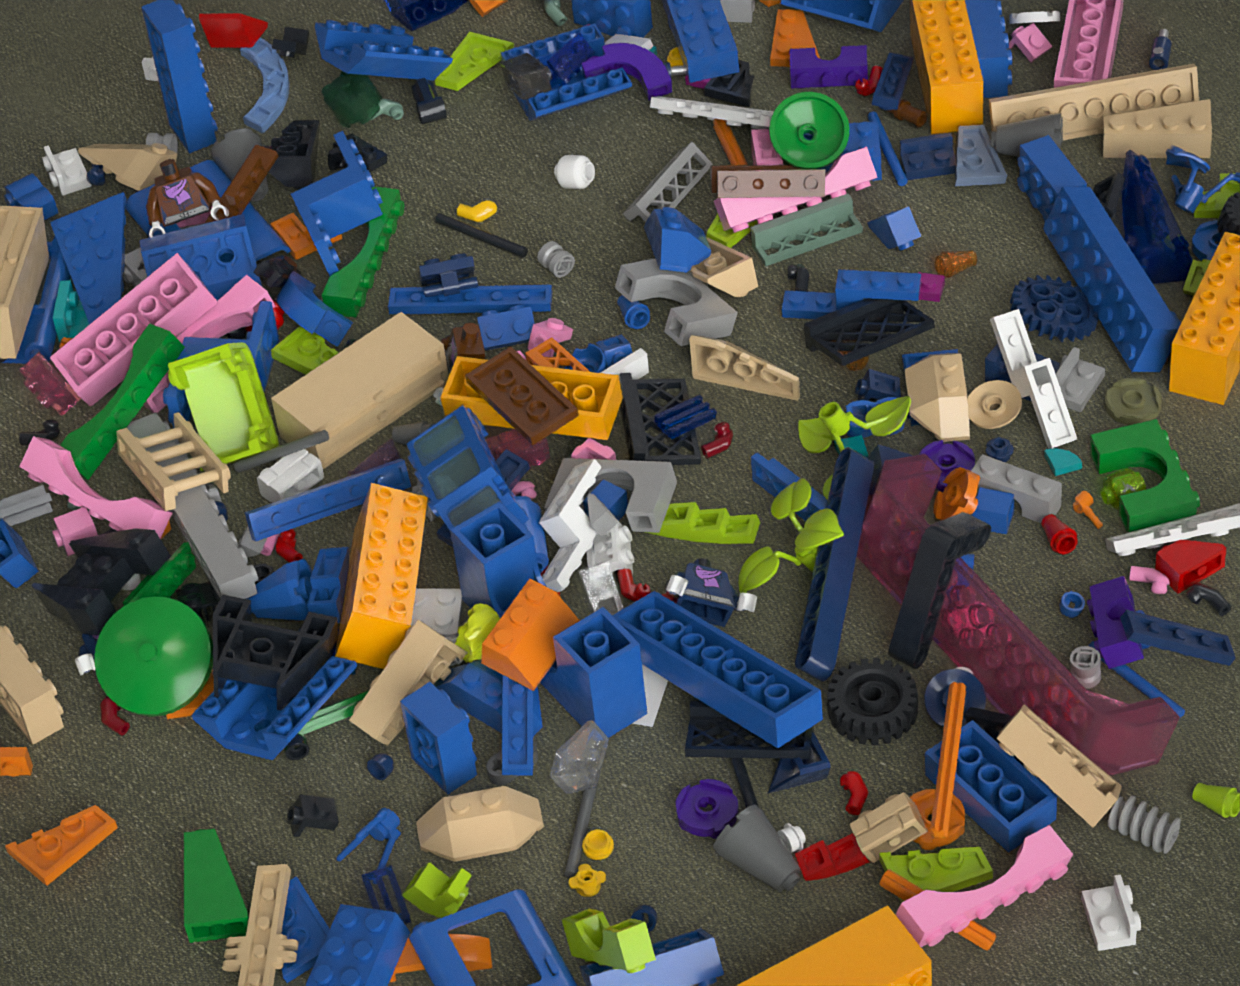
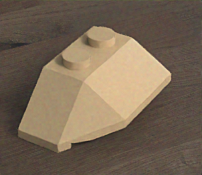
[905,353,970,442]
[416,786,544,862]

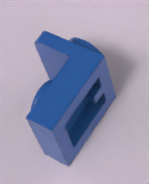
[596,334,632,368]

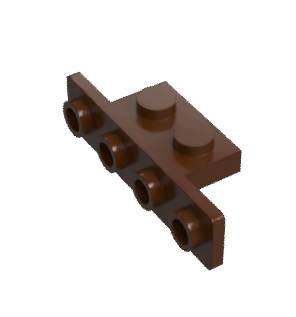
[205,145,278,223]

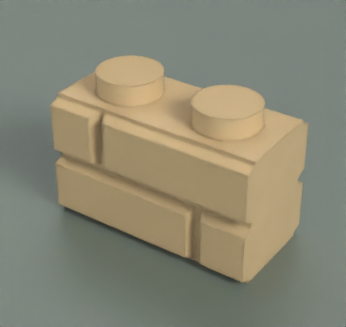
[850,792,928,863]

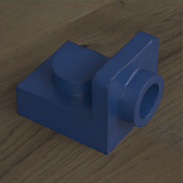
[855,369,901,401]

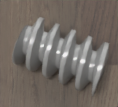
[1108,795,1181,854]

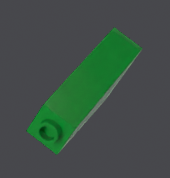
[184,829,249,943]

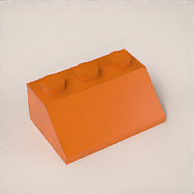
[481,579,580,691]

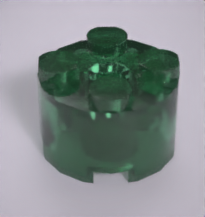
[322,71,383,128]

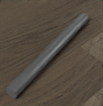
[234,430,329,473]
[564,771,599,878]

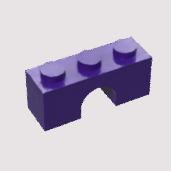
[790,45,868,89]
[1087,576,1144,669]

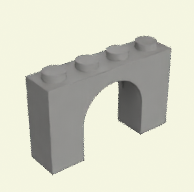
[615,258,738,346]
[544,458,677,533]

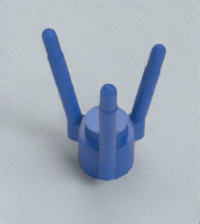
[336,808,401,885]

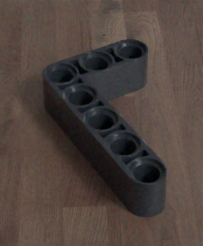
[888,512,991,669]

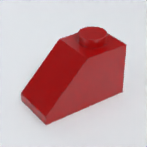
[1155,539,1226,594]

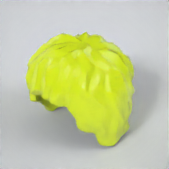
[455,603,500,663]

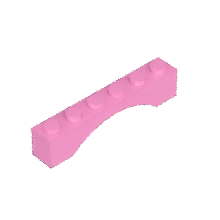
[714,147,877,233]
[144,275,275,413]
[19,436,173,538]
[896,825,1073,947]

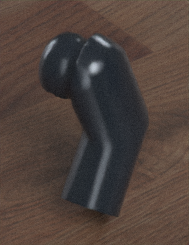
[1186,583,1232,616]

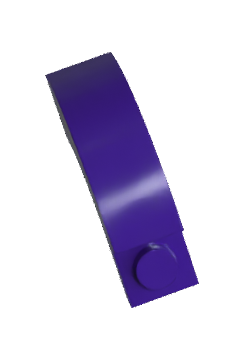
[582,43,672,101]

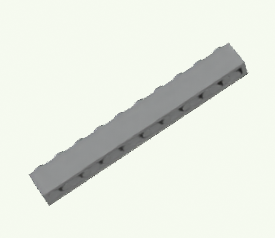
[127,412,258,599]

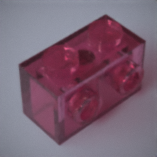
[19,352,81,416]

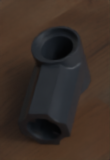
[411,78,447,124]

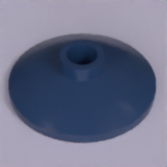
[924,669,986,728]

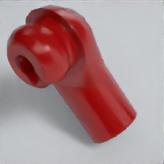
[855,66,883,96]
[276,529,303,563]
[840,771,869,815]

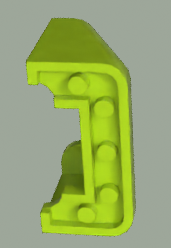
[168,342,279,472]

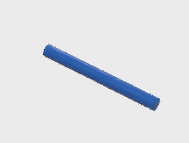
[867,111,908,186]
[1088,641,1185,720]

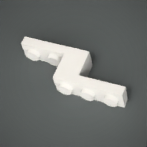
[990,309,1077,449]
[539,459,601,592]

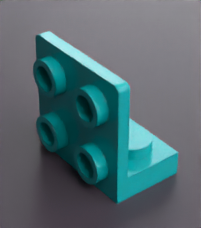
[53,280,90,342]

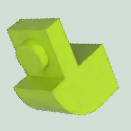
[402,862,472,918]

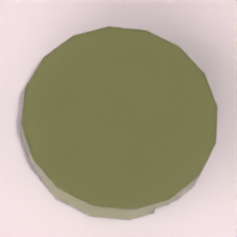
[1105,378,1162,425]

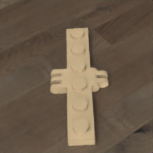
[222,864,299,986]

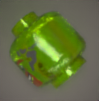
[1100,468,1146,510]

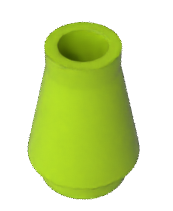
[1193,782,1240,818]

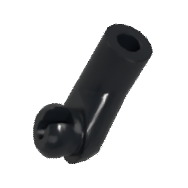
[787,263,810,292]
[19,420,60,446]

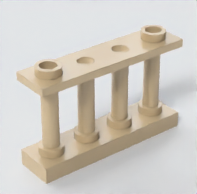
[116,412,231,512]

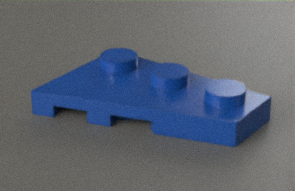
[281,876,330,983]

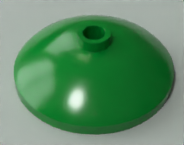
[769,92,849,169]

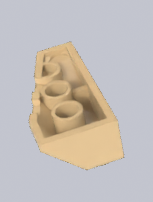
[689,237,758,297]
[689,335,800,401]

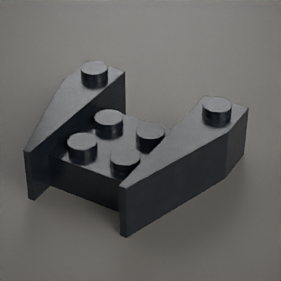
[31,528,171,636]
[213,595,338,711]

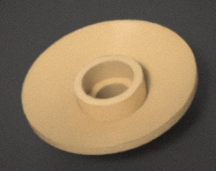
[967,380,1022,429]

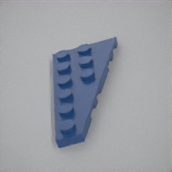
[50,192,127,324]

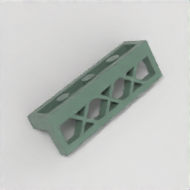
[751,193,863,267]

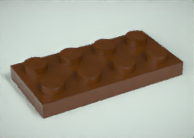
[465,347,579,446]

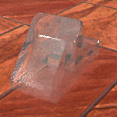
[578,561,624,615]

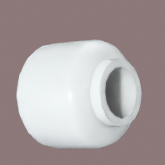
[554,155,595,189]

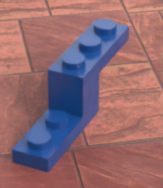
[782,270,921,319]

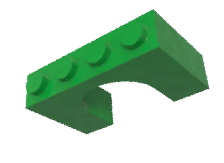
[1090,419,1200,533]

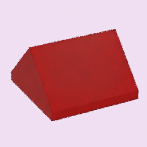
[199,13,268,48]

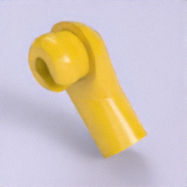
[457,200,497,222]

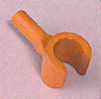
[1073,491,1103,529]

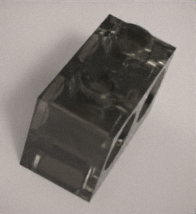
[500,53,552,100]

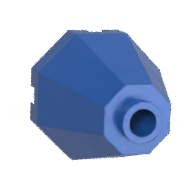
[246,559,312,620]

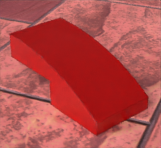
[795,833,869,881]

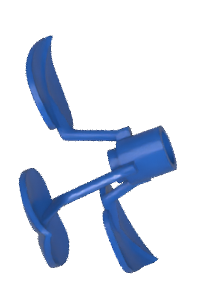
[1166,145,1240,214]

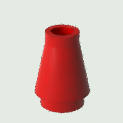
[1041,514,1078,554]

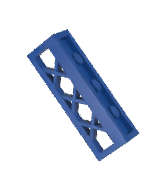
[751,453,828,521]

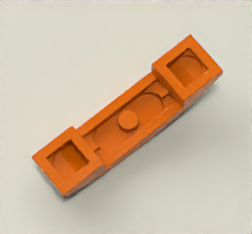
[390,934,492,982]

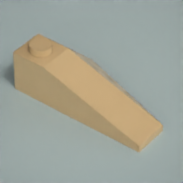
[78,143,177,191]

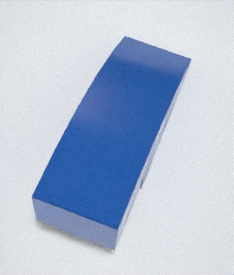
[307,547,349,623]

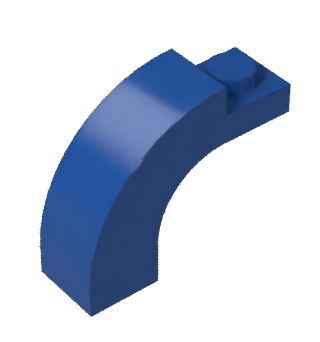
[276,271,353,347]

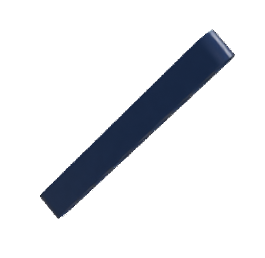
[795,447,874,682]

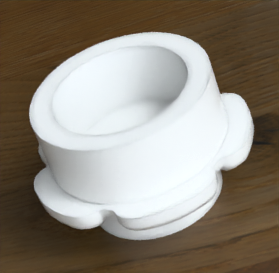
[778,823,806,853]

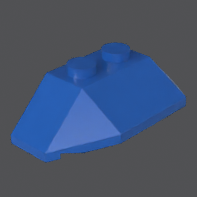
[644,207,712,273]
[434,659,543,736]

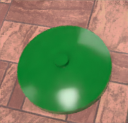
[94,596,213,717]

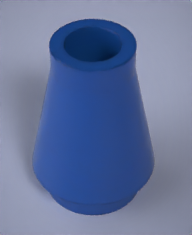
[617,295,650,329]

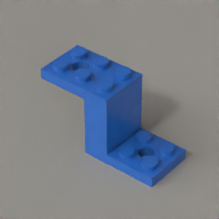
[291,131,383,276]
[163,301,280,428]

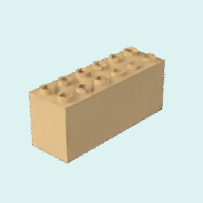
[0,206,49,359]
[271,312,449,469]

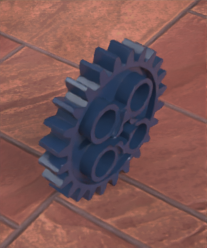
[1009,275,1099,342]

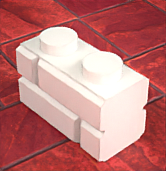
[257,449,324,503]

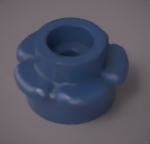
[985,437,1014,462]

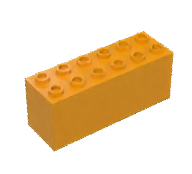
[910,0,983,134]
[1169,232,1240,405]
[335,483,428,669]
[736,905,932,986]

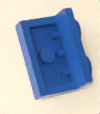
[477,305,535,351]

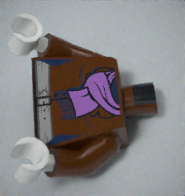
[146,159,229,237]
[433,323,485,406]

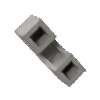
[971,454,1062,523]

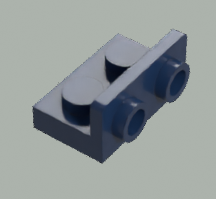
[900,133,956,180]

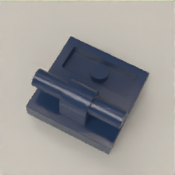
[419,253,478,298]

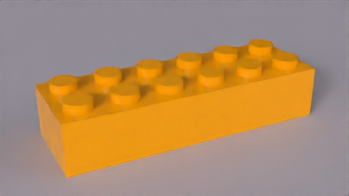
[440,356,623,440]

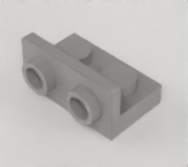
[1055,347,1105,412]

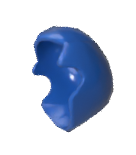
[565,343,607,373]

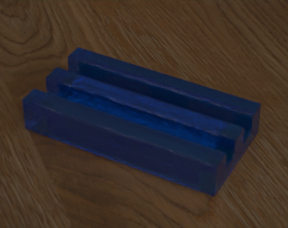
[654,395,717,439]
[361,865,411,924]

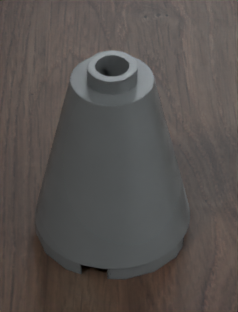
[991,113,1063,157]
[211,128,269,202]
[713,804,801,892]

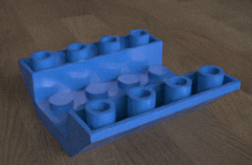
[315,20,453,81]
[501,23,632,121]
[139,214,262,330]
[191,656,357,760]

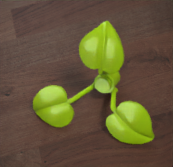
[798,396,911,501]
[738,478,844,593]

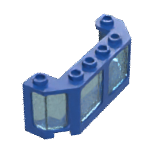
[406,405,529,541]

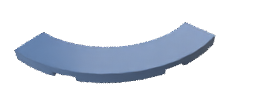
[240,37,290,133]

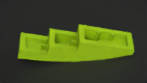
[645,502,760,544]

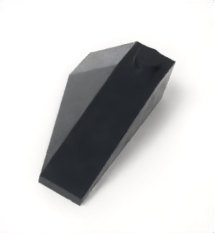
[264,120,320,190]

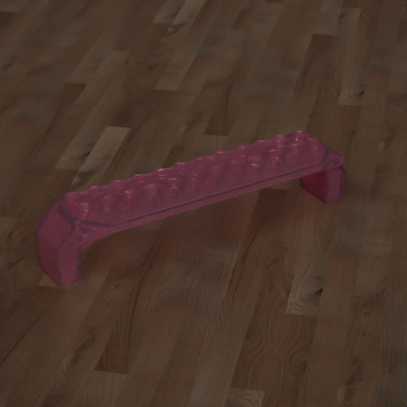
[857,454,1180,775]

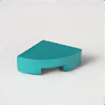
[834,435,869,457]
[1044,448,1082,476]

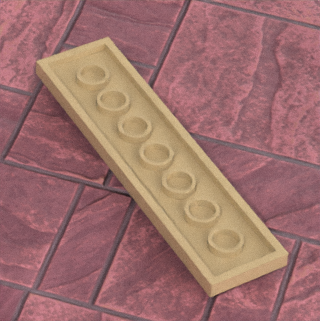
[989,64,1199,150]

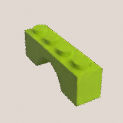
[561,908,656,973]

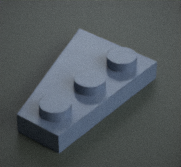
[955,125,1007,186]

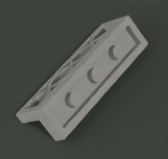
[623,142,713,222]

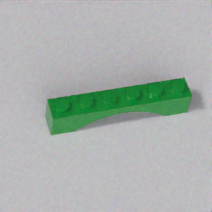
[322,187,405,318]
[60,323,185,480]

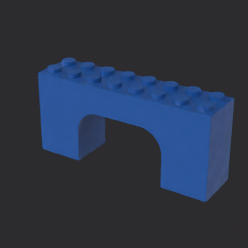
[450,501,648,744]

